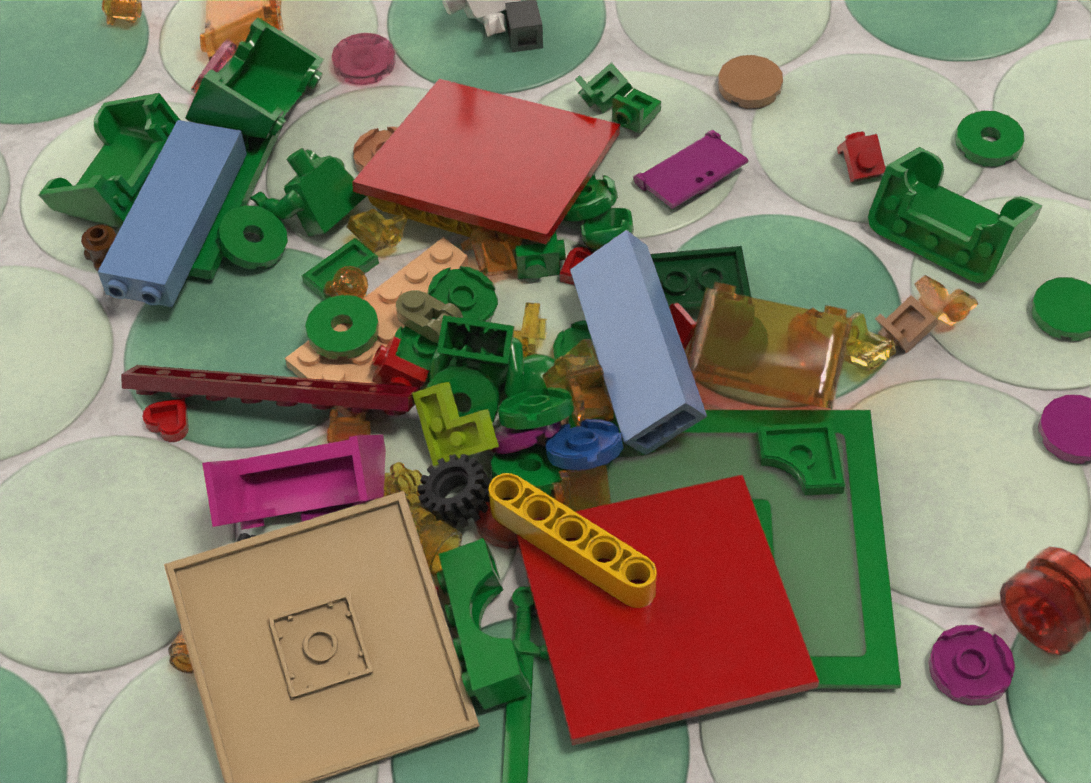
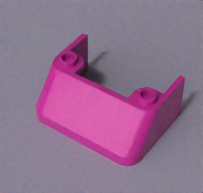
[202,434,386,530]

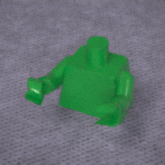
[250,148,367,237]
[430,315,524,398]

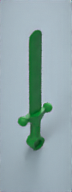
[502,586,549,783]

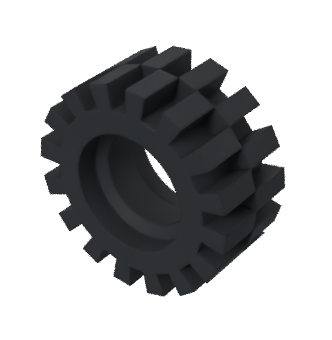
[417,454,491,529]

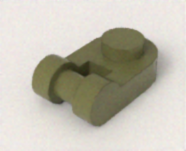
[396,290,463,343]

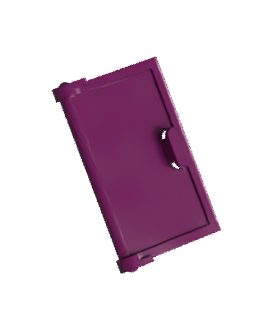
[633,130,749,209]

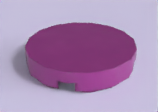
[1038,395,1091,464]
[490,421,562,454]
[928,625,1015,706]

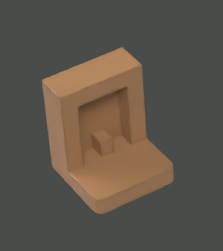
[875,295,939,353]

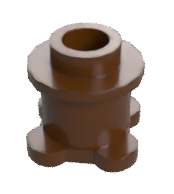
[81,225,117,271]

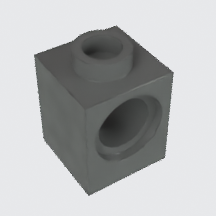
[505,0,543,52]

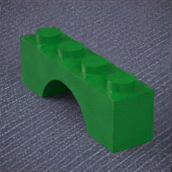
[437,538,532,710]

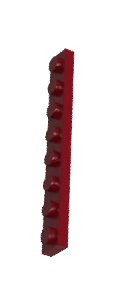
[121,365,418,416]

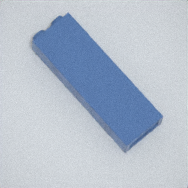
[98,120,247,307]
[570,230,707,455]

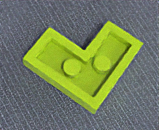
[412,382,499,466]

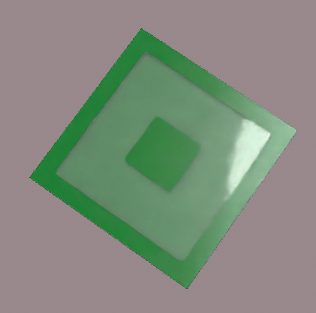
[567,410,901,689]

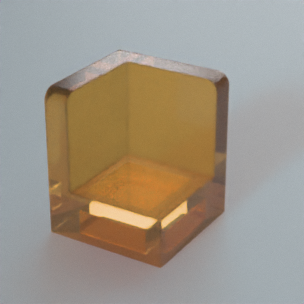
[565,365,613,427]

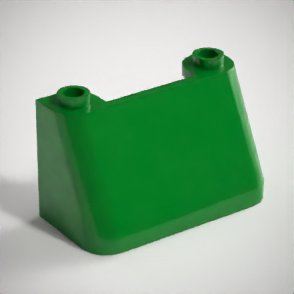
[185,17,324,139]
[38,93,180,229]
[868,147,1043,283]

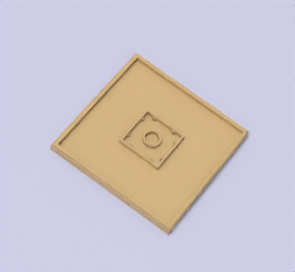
[164,491,480,783]

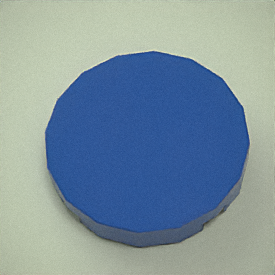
[545,419,623,470]

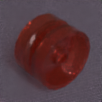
[999,546,1091,656]

